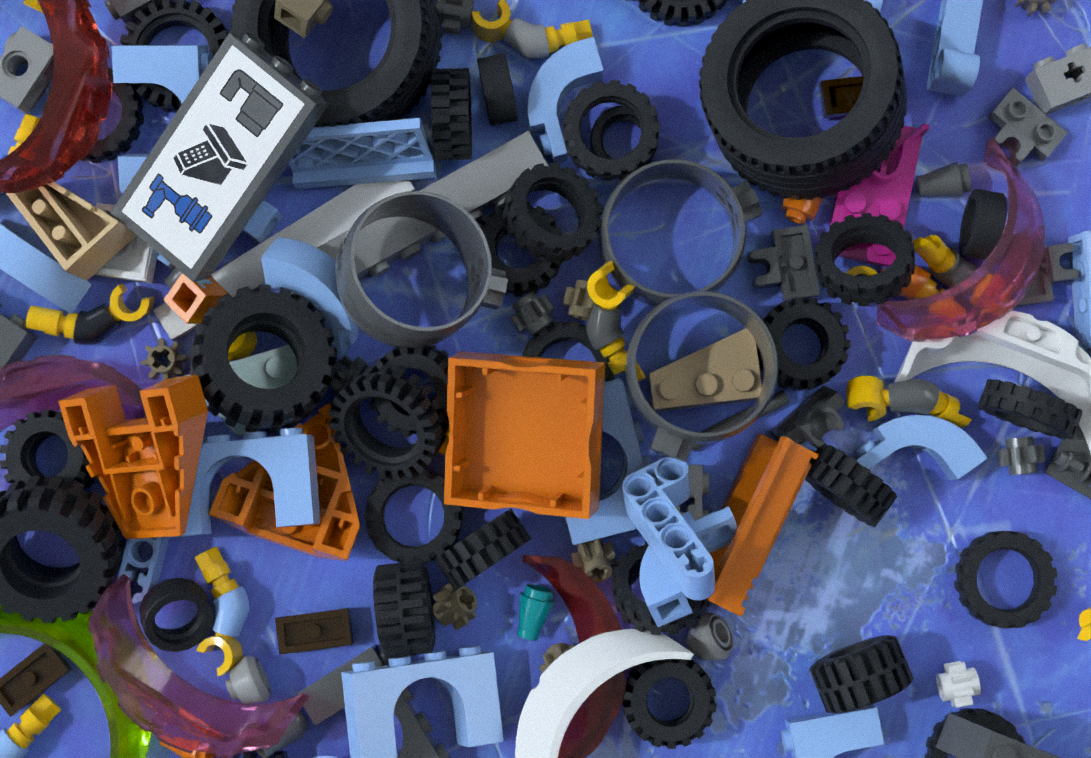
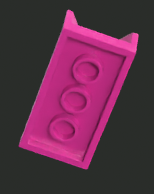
[828,124,929,268]

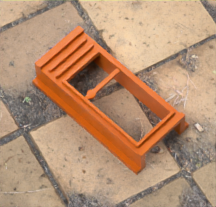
[706,433,819,617]

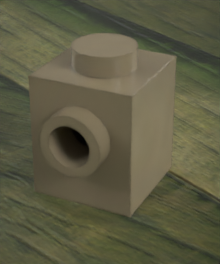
[274,0,334,38]

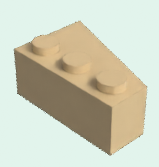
[6,169,137,281]

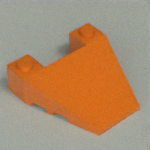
[58,374,208,539]

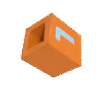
[164,273,230,324]

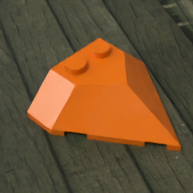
[209,402,361,561]

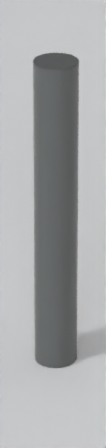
[691,390,789,451]

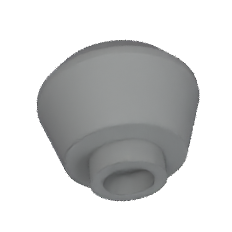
[686,612,734,660]
[225,655,271,704]

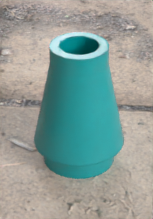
[517,584,555,641]

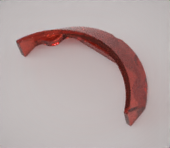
[0,0,112,193]
[522,554,626,758]

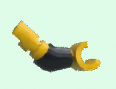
[26,284,155,345]

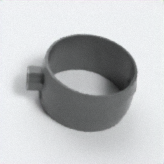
[599,159,763,307]
[335,191,508,348]
[625,291,779,462]

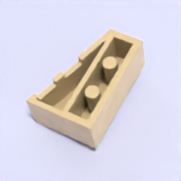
[647,328,762,412]

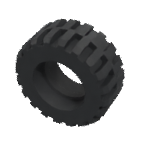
[190,285,337,433]
[0,476,124,623]

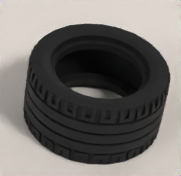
[230,0,442,127]
[699,0,907,200]

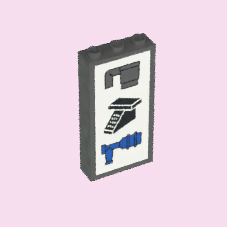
[110,32,330,282]

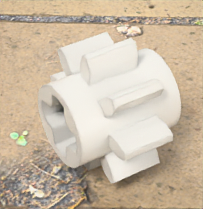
[936,661,981,708]

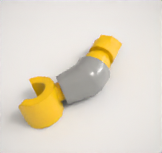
[472,0,593,59]

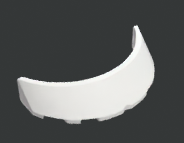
[894,309,1091,455]
[515,629,694,758]

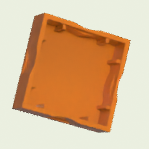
[444,351,606,519]

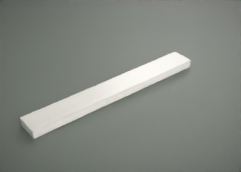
[153,180,416,341]

